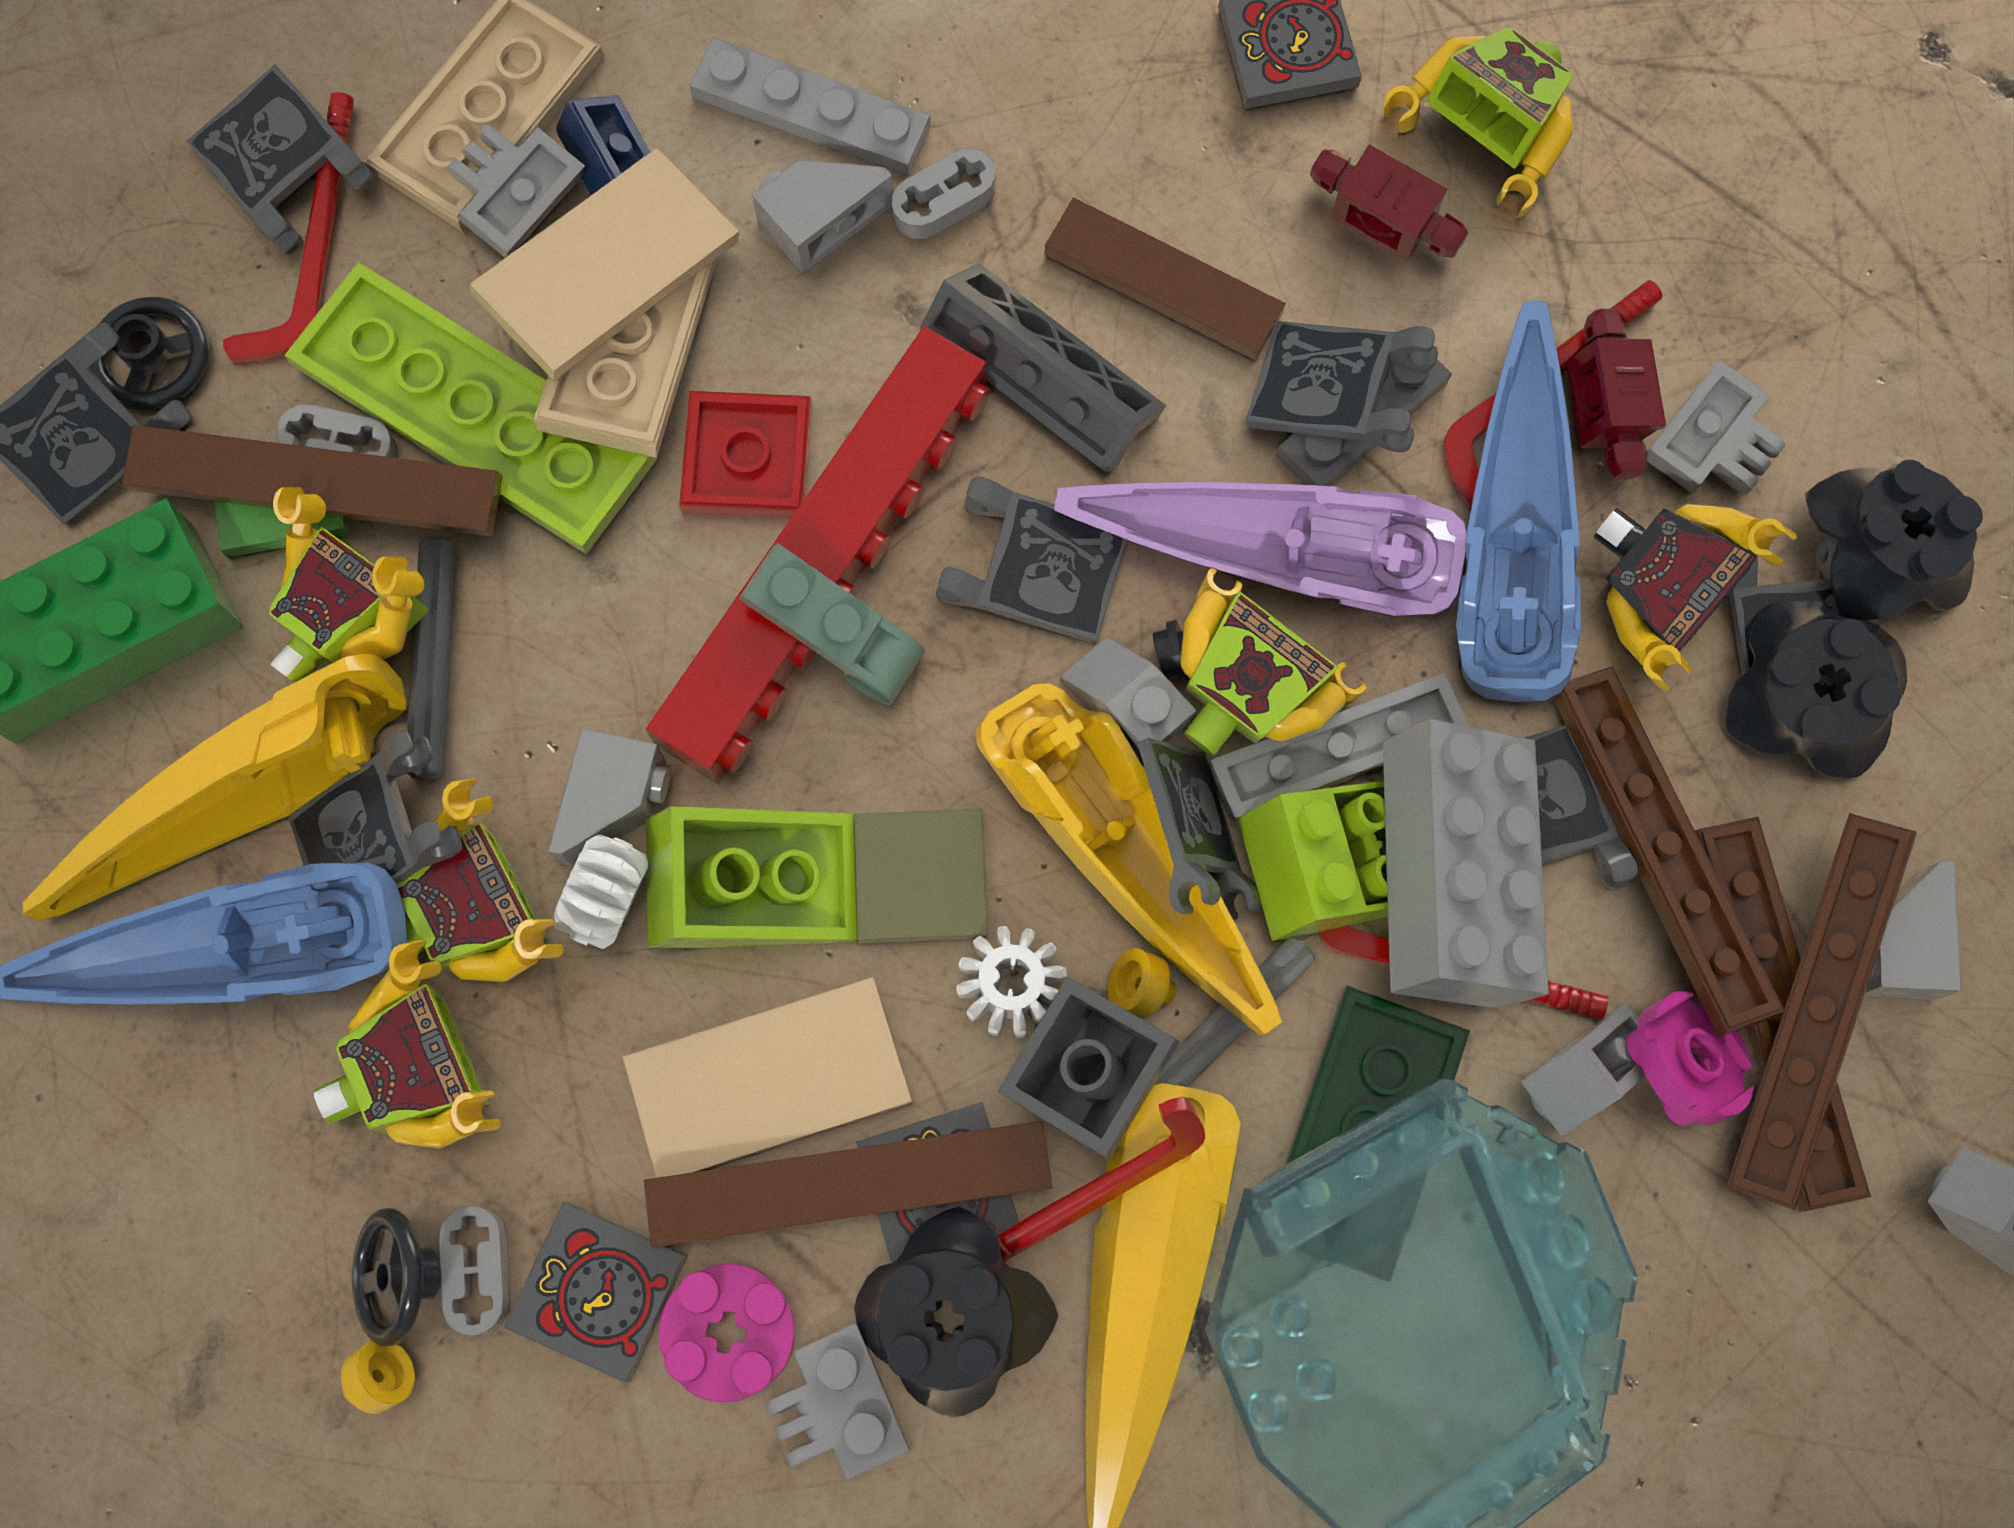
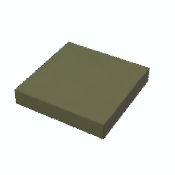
[854,809,988,944]

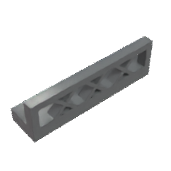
[919,263,1166,473]

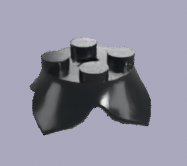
[1805,459,1983,621]
[1724,601,1907,779]
[854,1206,1059,1418]

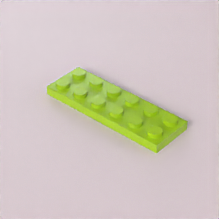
[284,262,658,555]

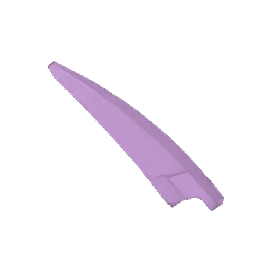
[1054,482,1467,616]

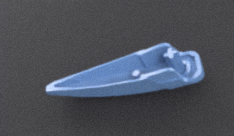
[1456,301,1581,702]
[0,862,407,1005]

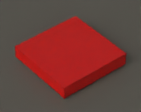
[679,391,812,518]

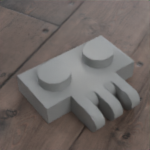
[446,124,585,258]
[1646,360,1785,494]
[764,1323,911,1480]

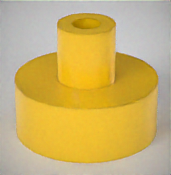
[1107,948,1176,1018]
[341,1340,415,1414]

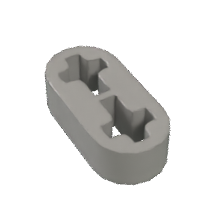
[892,148,995,239]
[276,405,398,458]
[439,1205,510,1336]

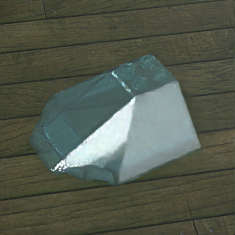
[1205,1078,1638,1528]

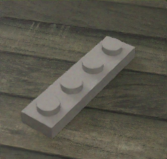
[690,37,931,176]
[1209,673,1469,824]

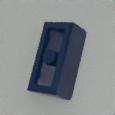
[556,95,650,195]

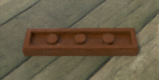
[1044,197,1286,361]

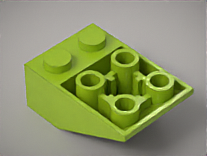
[1238,781,1388,941]

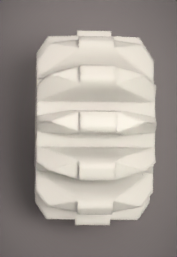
[553,834,648,949]
[956,926,1067,1038]

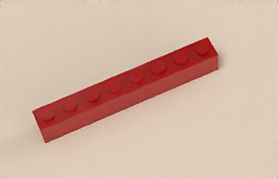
[646,326,990,784]

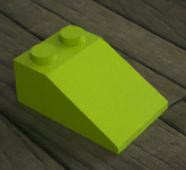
[646,806,858,948]

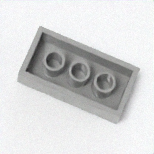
[1383,719,1549,1009]

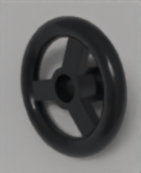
[88,297,210,410]
[352,1208,440,1347]

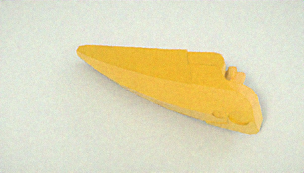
[22,653,406,921]
[975,683,1282,1036]
[1085,1083,1241,1528]

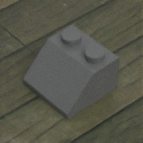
[998,977,1179,1160]

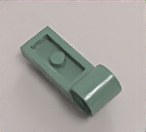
[739,544,925,705]

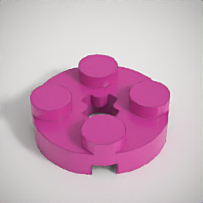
[1626,991,1753,1126]
[659,1263,796,1402]

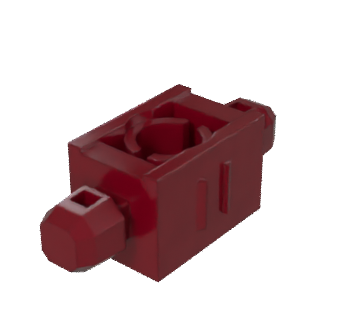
[1310,144,1469,262]
[1566,308,1666,479]

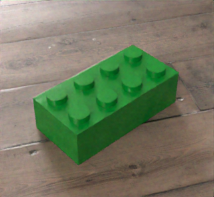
[0,498,243,743]

